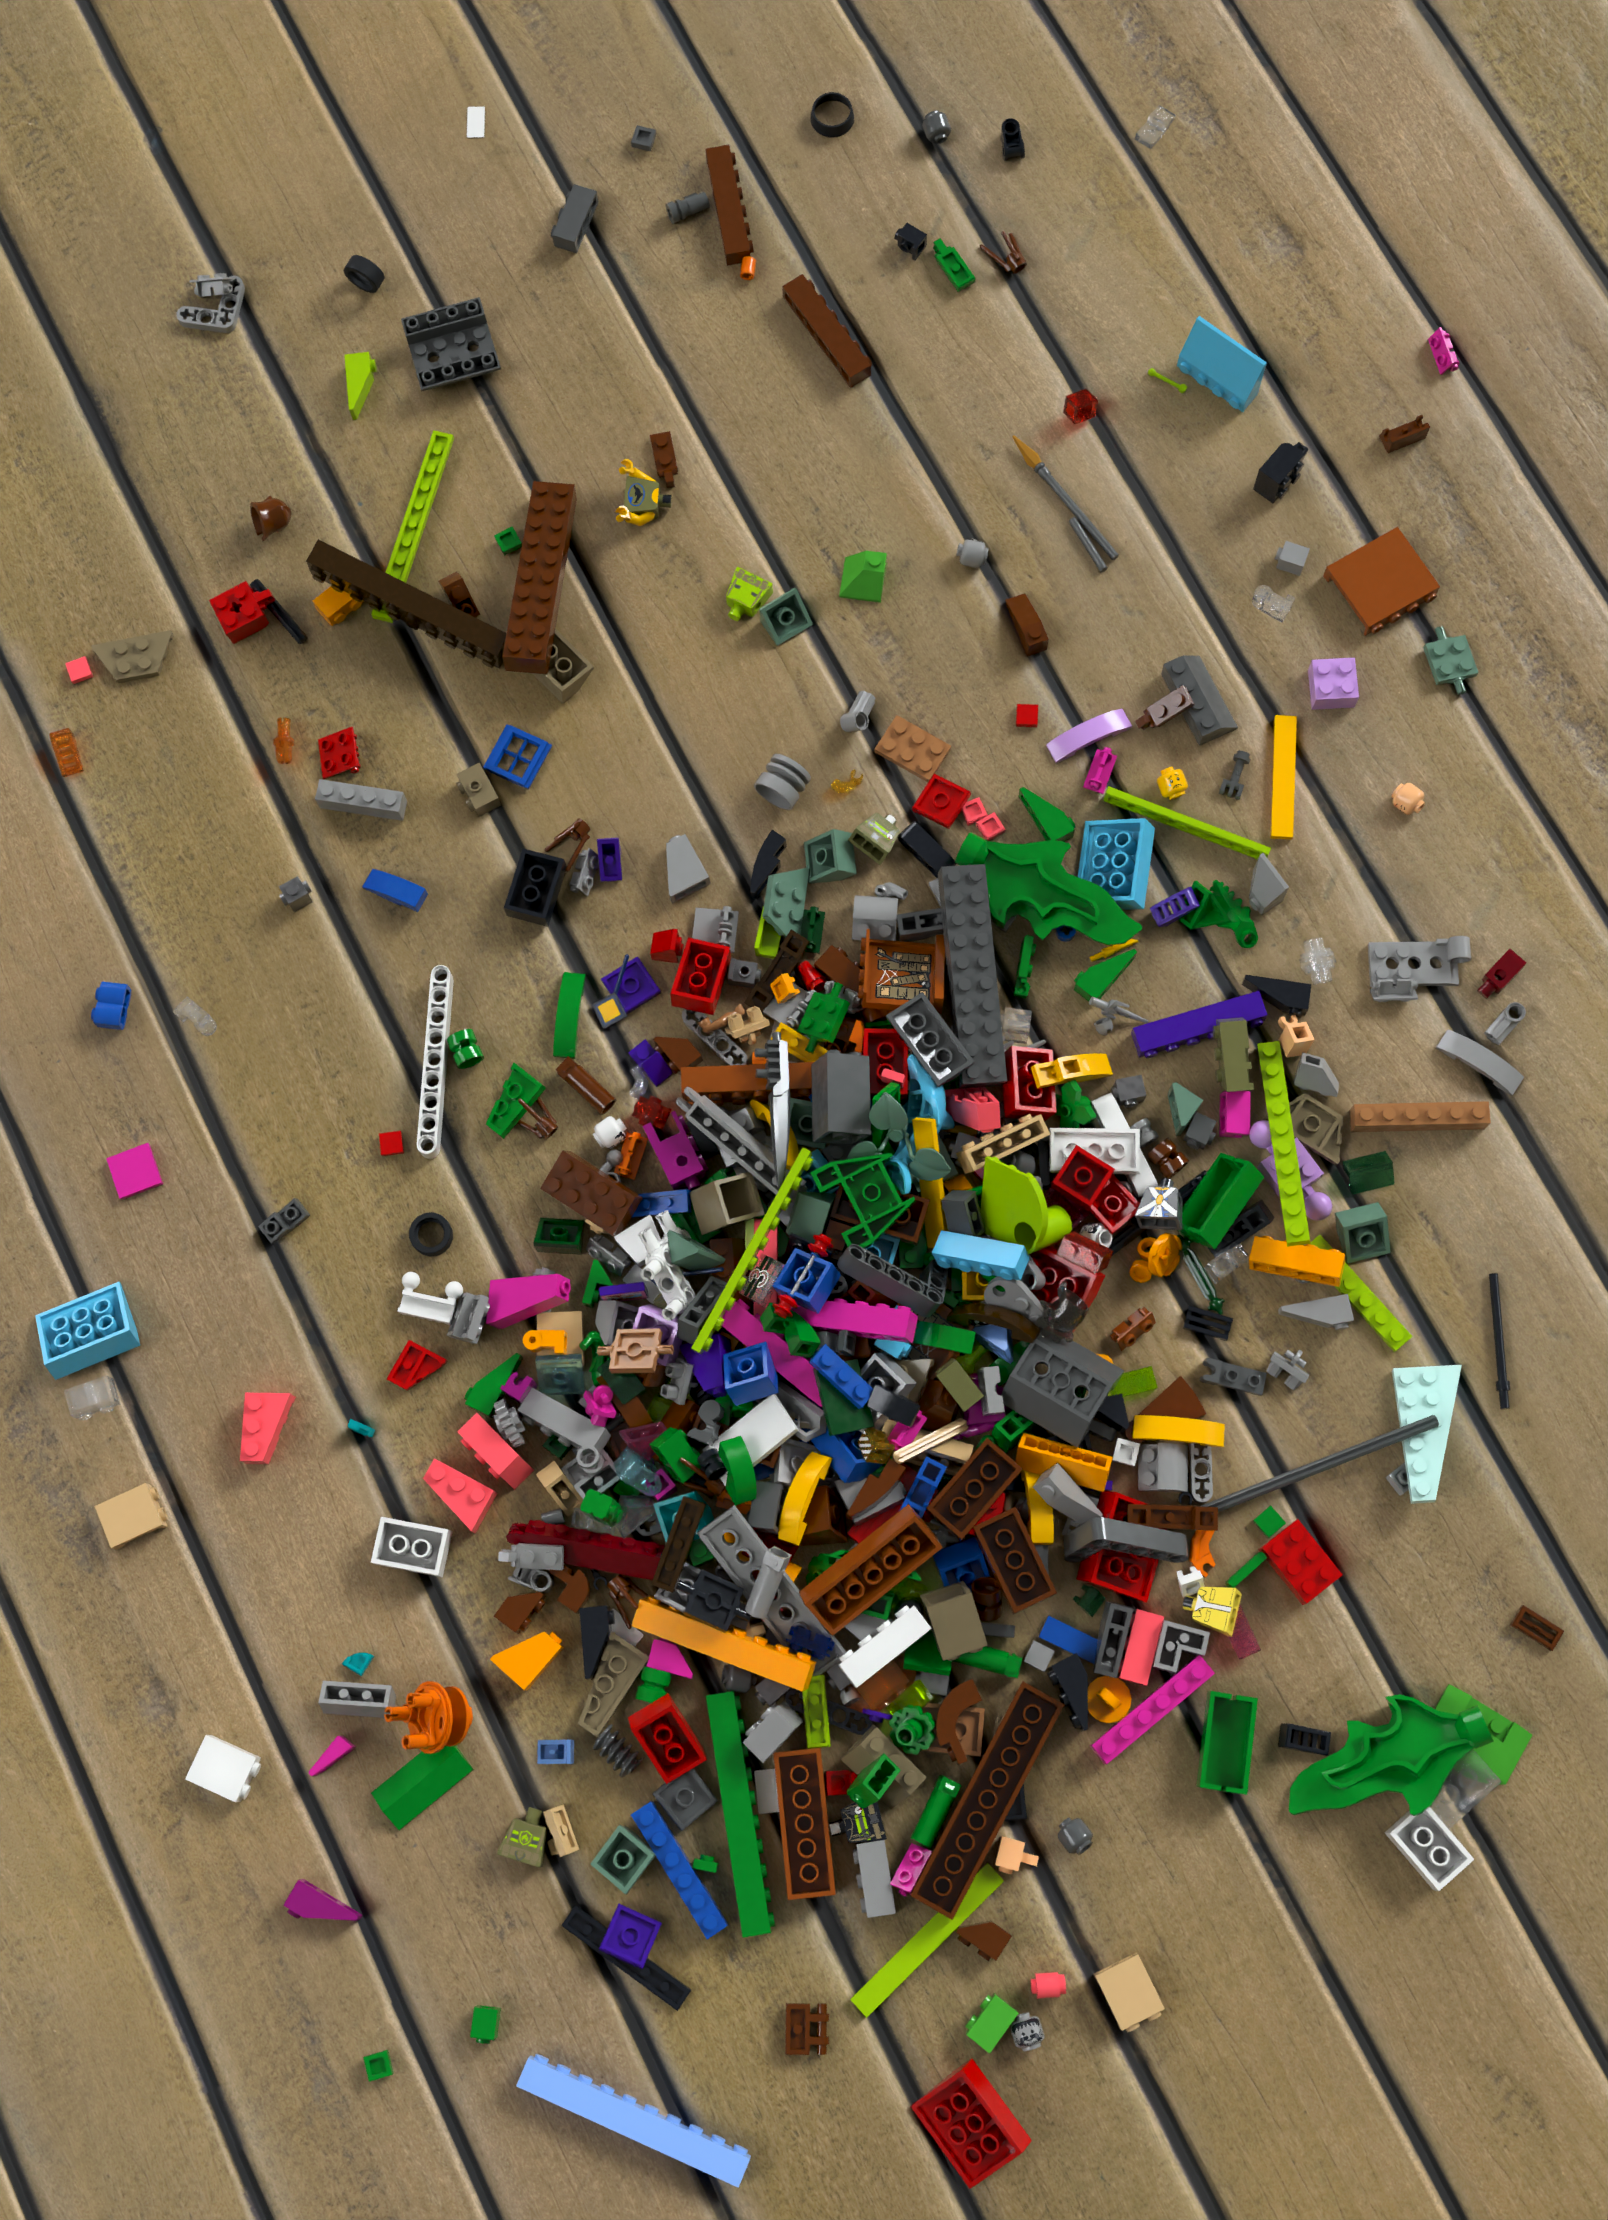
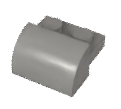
[852,895,898,941]
[447,1292,490,1344]
[1138,1443,1188,1492]
[561,1449,624,1499]

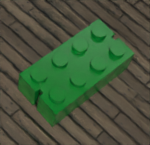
[1177,1153,1264,1249]
[1196,1691,1258,1795]

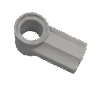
[840,691,876,732]
[1484,1002,1526,1045]

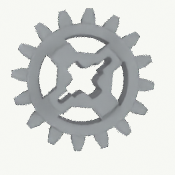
[493,1399,526,1448]

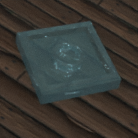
[535,1354,586,1395]

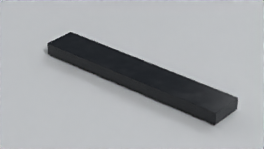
[561,1905,692,2011]

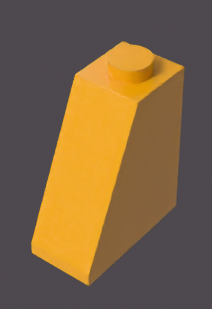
[490,1631,564,1691]

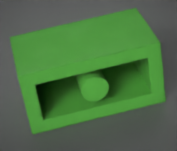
[965,1993,1019,2054]

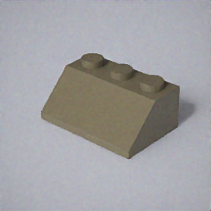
[532,629,594,704]
[840,1724,927,1809]

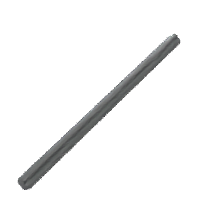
[1201,1415,1439,1512]

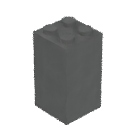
[811,1050,871,1145]

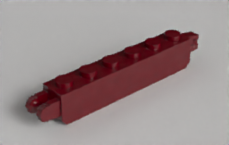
[506,1520,664,1580]

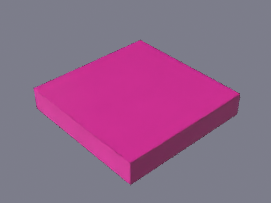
[106,1143,163,1200]

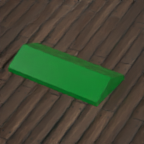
[371,1746,474,1831]

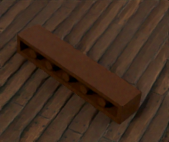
[705,145,754,266]
[782,274,872,388]

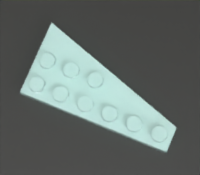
[1392,1365,1462,1504]

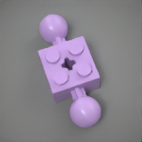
[1249,1120,1332,1221]

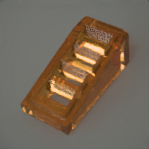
[49,728,84,777]

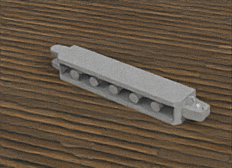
[676,1087,808,1203]

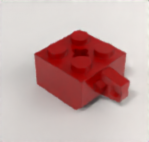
[209,581,275,644]

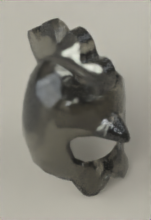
[1035,1282,1089,1343]

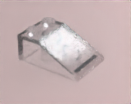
[1430,1749,1501,1829]

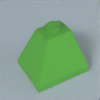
[839,551,887,603]

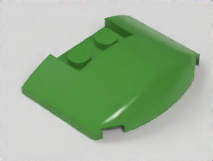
[1435,1684,1532,1785]

